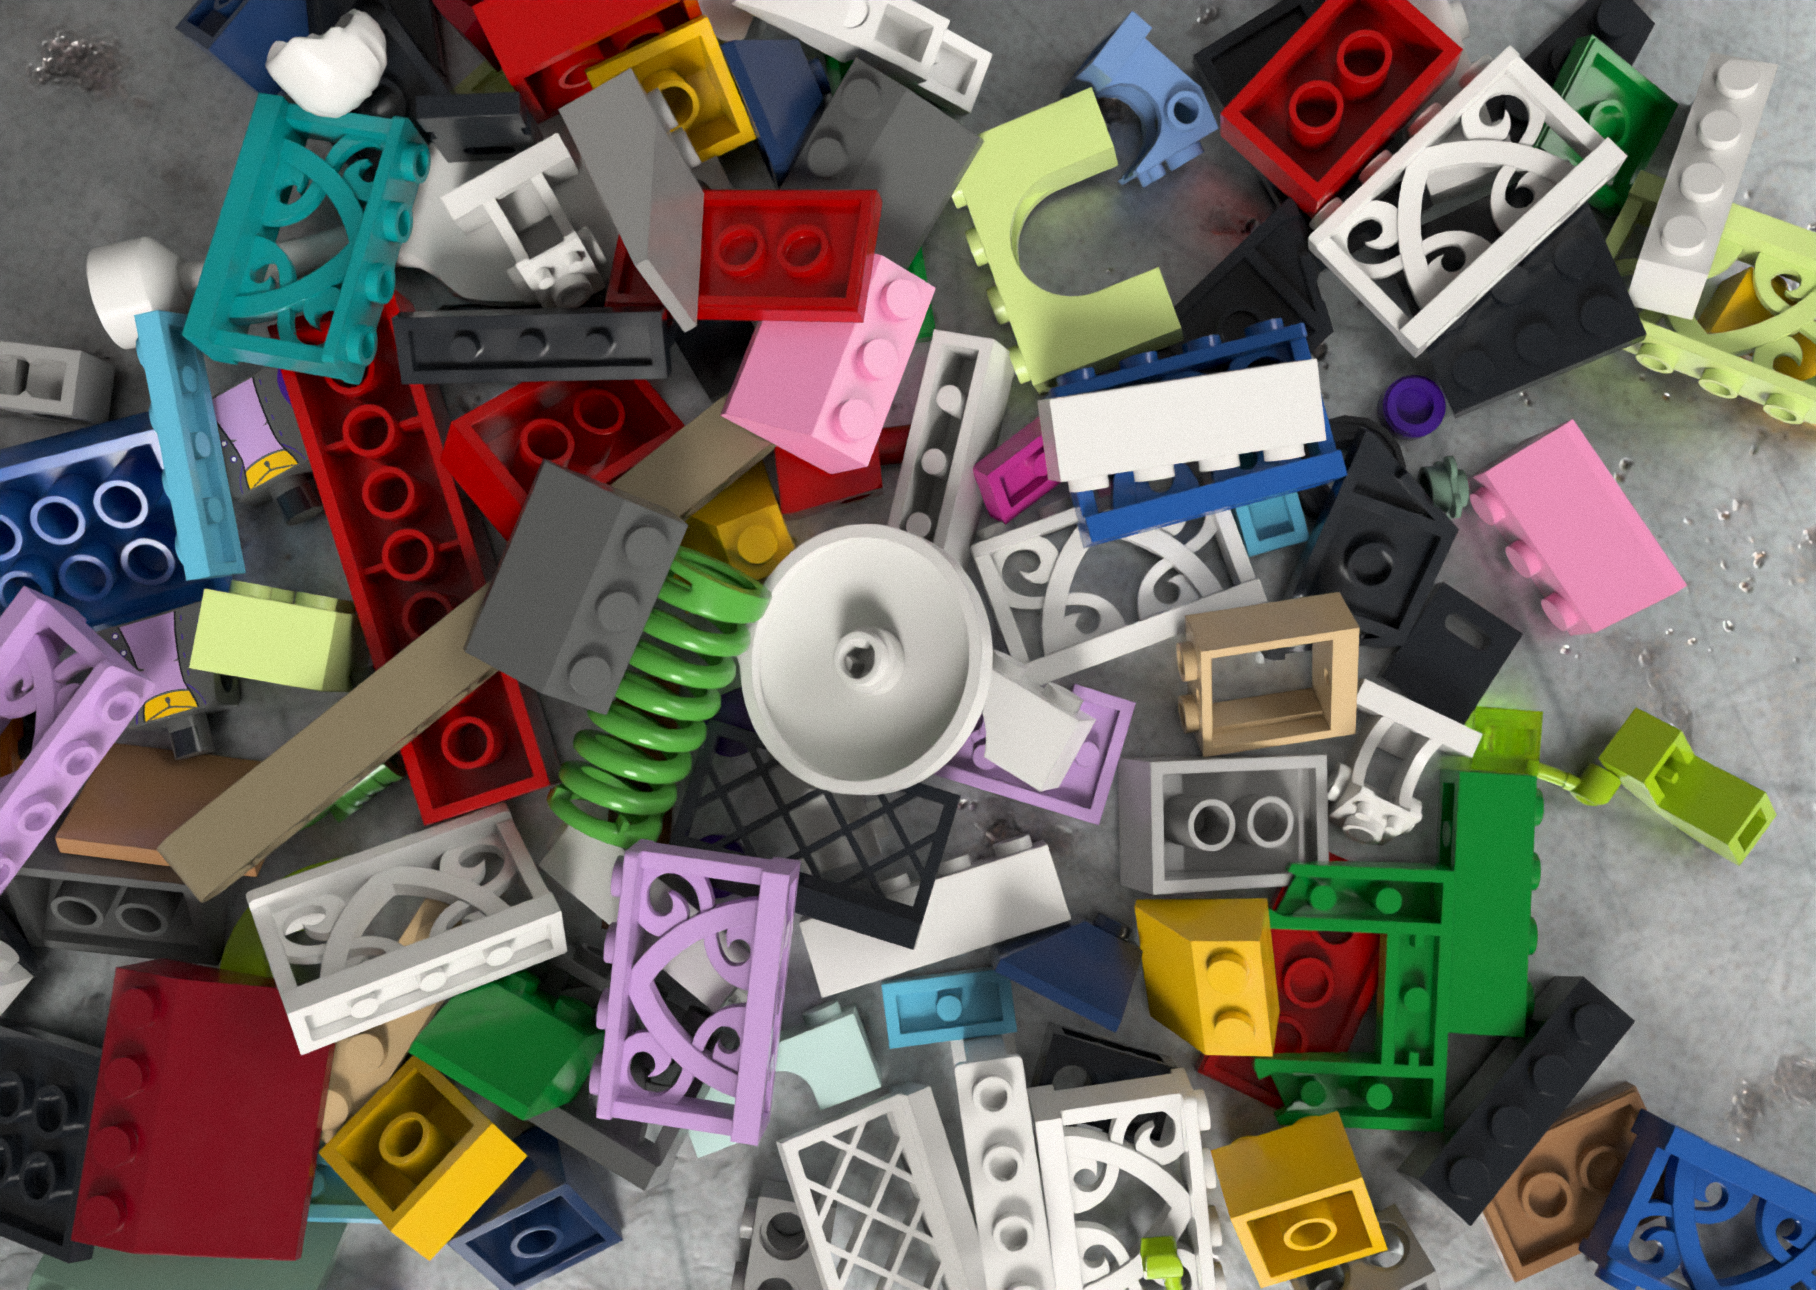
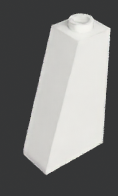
[538,822,750,1012]

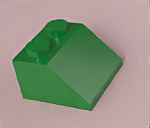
[408,969,605,1121]

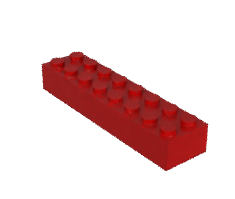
[267,289,562,826]

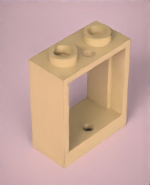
[1176,592,1360,757]

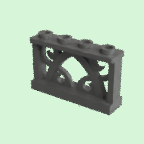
[527,941,737,1191]

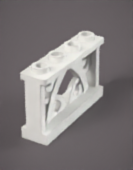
[1308,45,1627,358]
[970,461,1268,686]
[246,803,567,1055]
[950,1033,1056,1290]
[1027,1067,1227,1290]

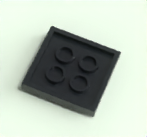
[1383,159,1647,418]
[0,1017,102,1264]

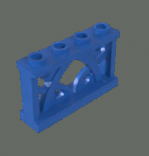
[1044,318,1347,549]
[1578,1108,1816,1290]

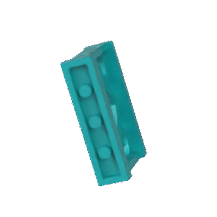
[182,93,431,385]

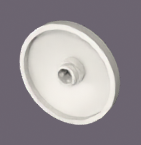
[740,524,993,795]

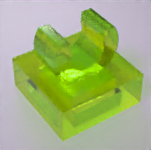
[1469,706,1543,775]

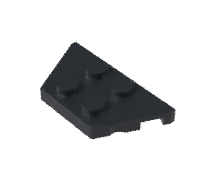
[1108,197,1334,374]
[1261,426,1459,661]

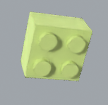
[189,580,370,692]

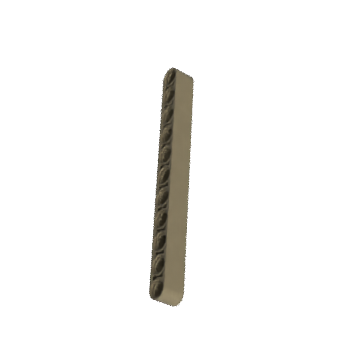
[156,393,777,903]

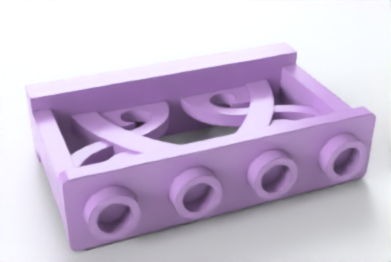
[0,586,156,895]
[589,839,801,1146]

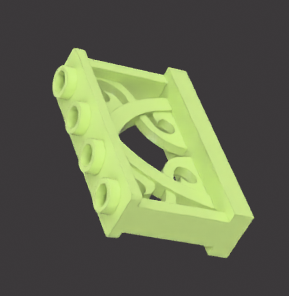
[1605,170,1816,424]

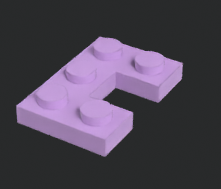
[934,684,1136,825]

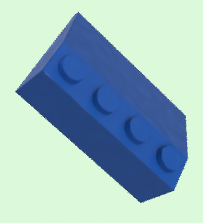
[0,411,233,645]

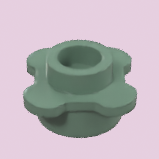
[1417,455,1469,520]

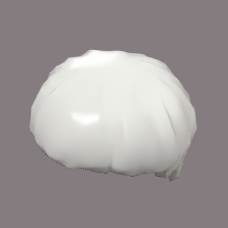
[265,9,387,118]

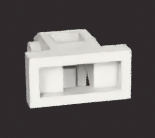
[440,133,607,308]
[1327,679,1483,846]

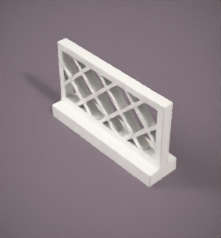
[776,1081,986,1290]

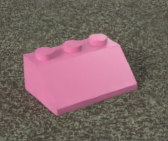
[720,254,936,474]
[1467,419,1687,636]

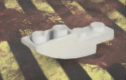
[731,0,993,116]

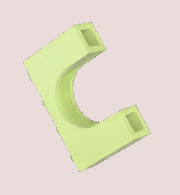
[952,87,1184,396]

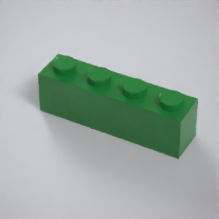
[1435,769,1544,1037]

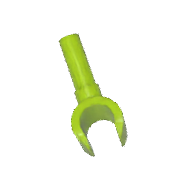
[1521,758,1621,806]
[1140,1236,1184,1290]

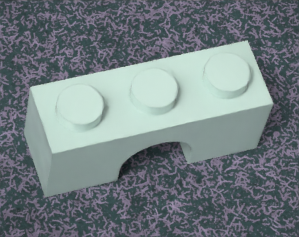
[670,1000,882,1158]

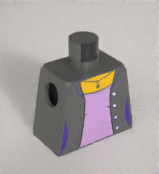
[212,366,323,526]
[96,601,240,760]

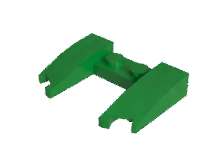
[1251,861,1456,1132]

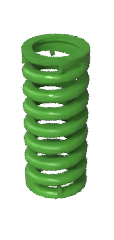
[546,546,772,849]

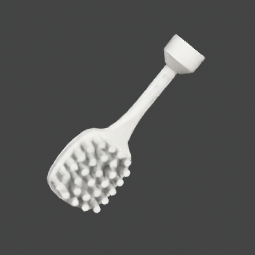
[87,114,619,349]

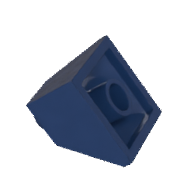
[175,0,309,96]
[721,39,831,190]
[988,912,1143,1033]
[446,1126,623,1290]

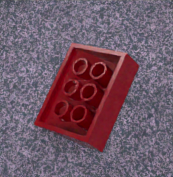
[71,958,336,1261]

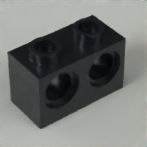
[1030,1022,1178,1143]

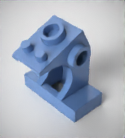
[1060,11,1219,188]

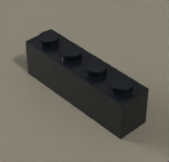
[1396,976,1635,1226]

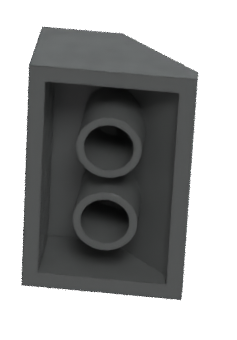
[779,57,984,270]
[463,459,688,715]
[5,807,231,966]

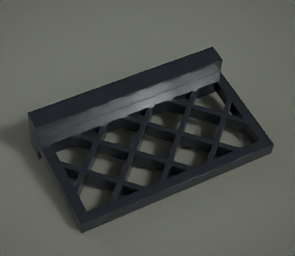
[392,301,683,384]
[669,719,961,950]

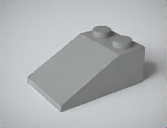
[558,68,704,332]
[1118,754,1329,895]

